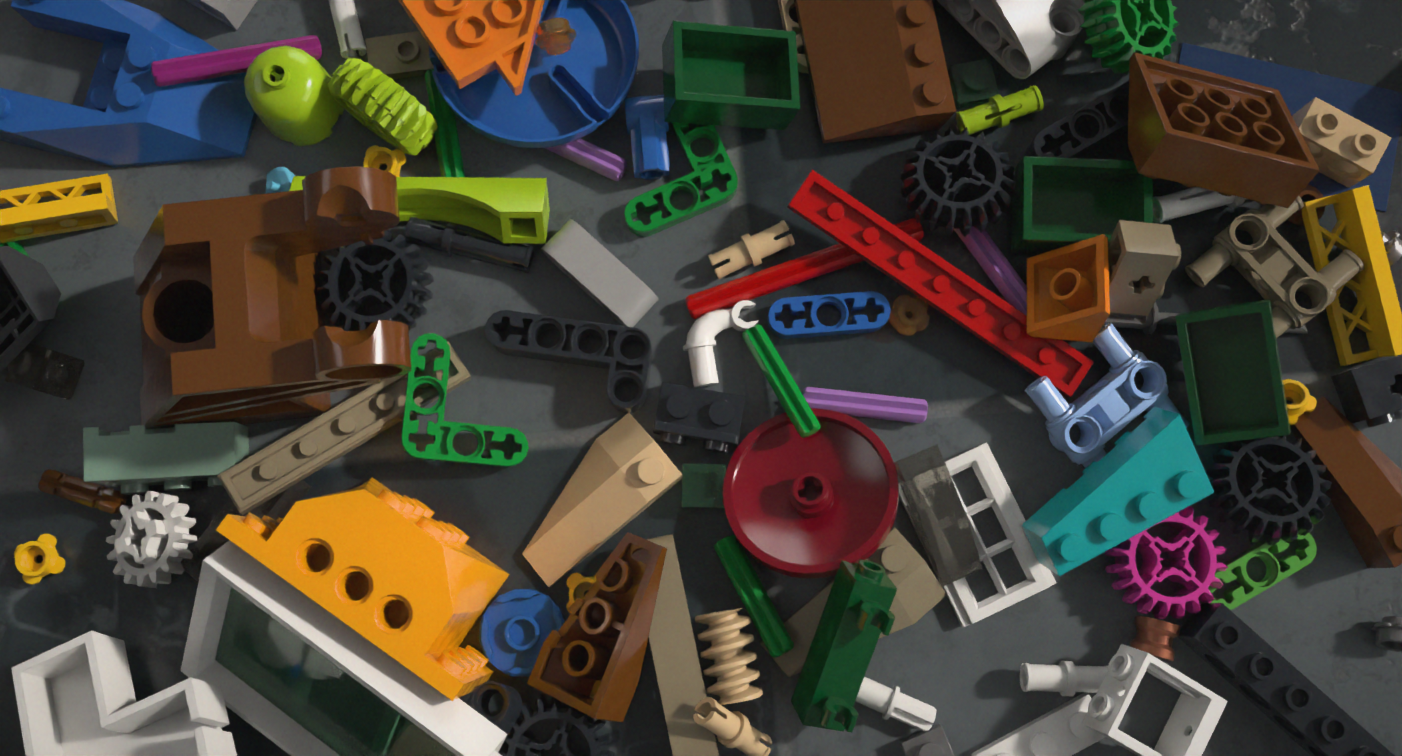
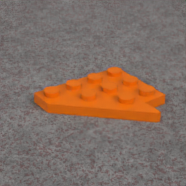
[398,0,545,96]

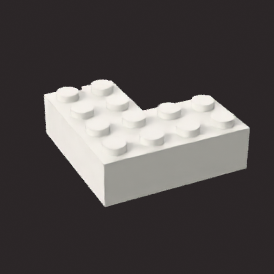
[11,631,237,756]

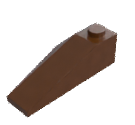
[1290,396,1402,568]
[527,532,667,722]

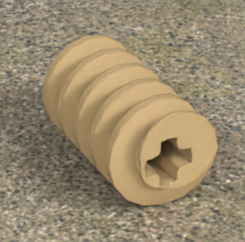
[695,608,763,705]

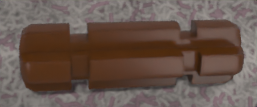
[38,469,127,514]

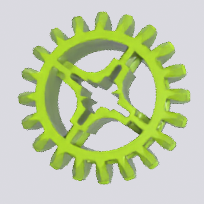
[327,58,438,155]

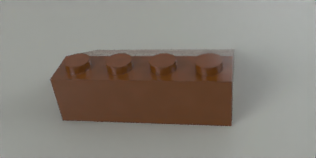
[794,0,956,143]
[1128,52,1320,208]

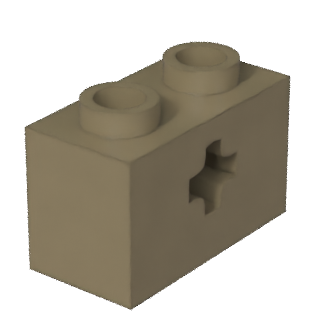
[1108,220,1181,316]

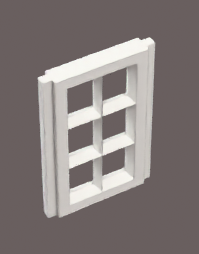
[898,442,1056,627]

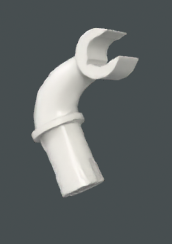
[683,300,759,388]

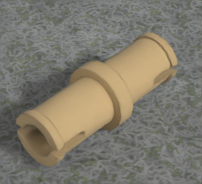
[708,220,795,280]
[693,697,772,756]

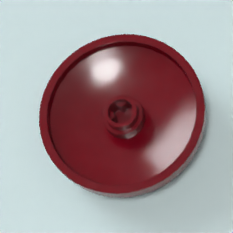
[723,408,899,579]

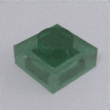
[948,58,999,109]
[682,463,726,509]

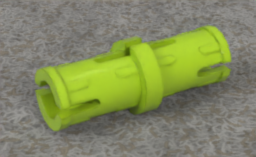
[956,85,1044,134]

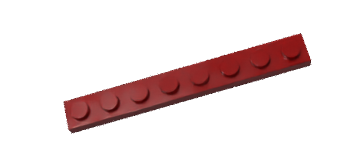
[787,170,1094,397]

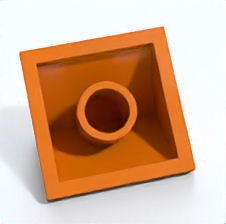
[1027,234,1110,343]

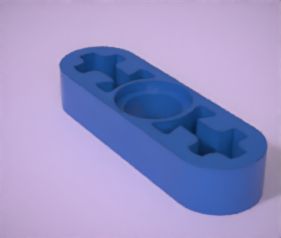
[767,291,891,339]

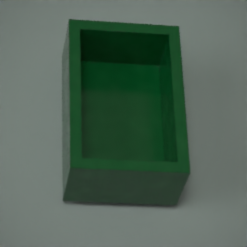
[662,20,800,130]
[1011,156,1153,253]
[1175,299,1290,445]

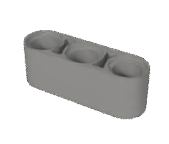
[541,219,659,327]

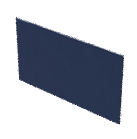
[1178,43,1402,212]

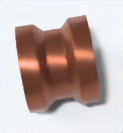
[1129,615,1181,661]

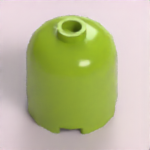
[244,45,344,146]

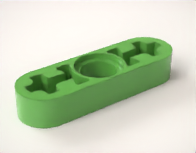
[1200,533,1317,610]

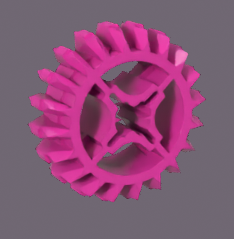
[1104,506,1228,619]

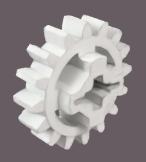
[106,491,197,588]

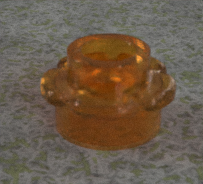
[535,18,577,55]
[888,295,930,336]

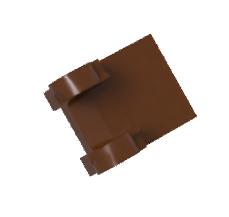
[133,166,412,429]

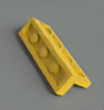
[0,174,119,243]
[1301,185,1402,366]

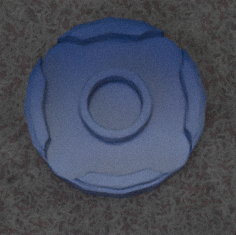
[479,589,565,677]

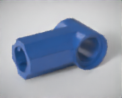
[625,94,670,180]

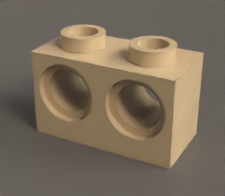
[1292,97,1391,188]

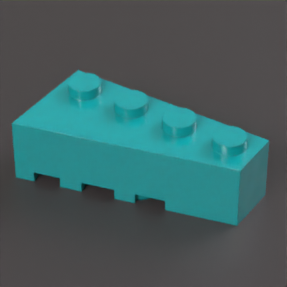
[1021,407,1214,576]

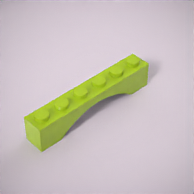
[289,176,550,244]

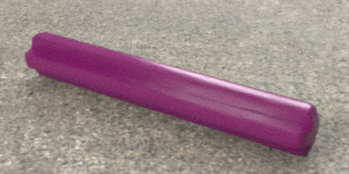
[151,35,322,87]

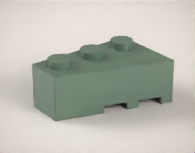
[83,422,249,495]

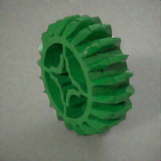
[1078,0,1179,75]

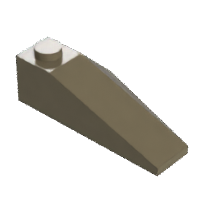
[760,527,947,677]

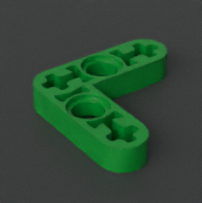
[624,122,738,237]
[401,333,529,467]

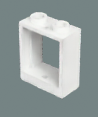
[1082,644,1228,756]

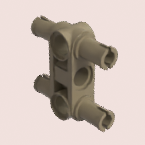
[1185,196,1365,339]

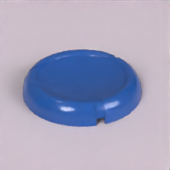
[429,0,639,148]

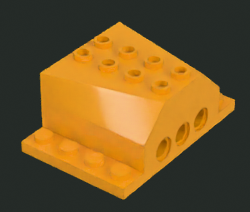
[216,477,510,701]

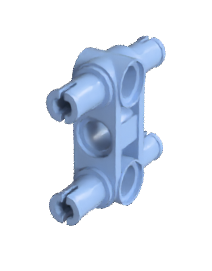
[1025,322,1189,468]

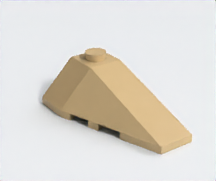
[522,413,683,588]

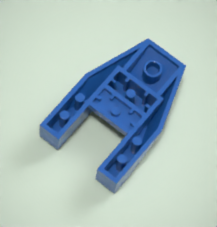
[0,0,257,168]

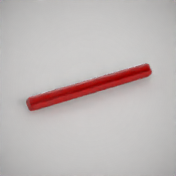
[685,218,924,319]

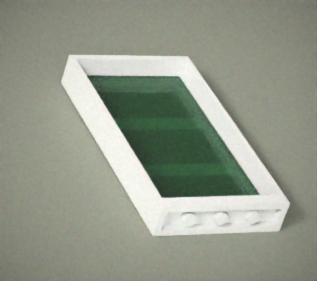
[181,540,507,756]

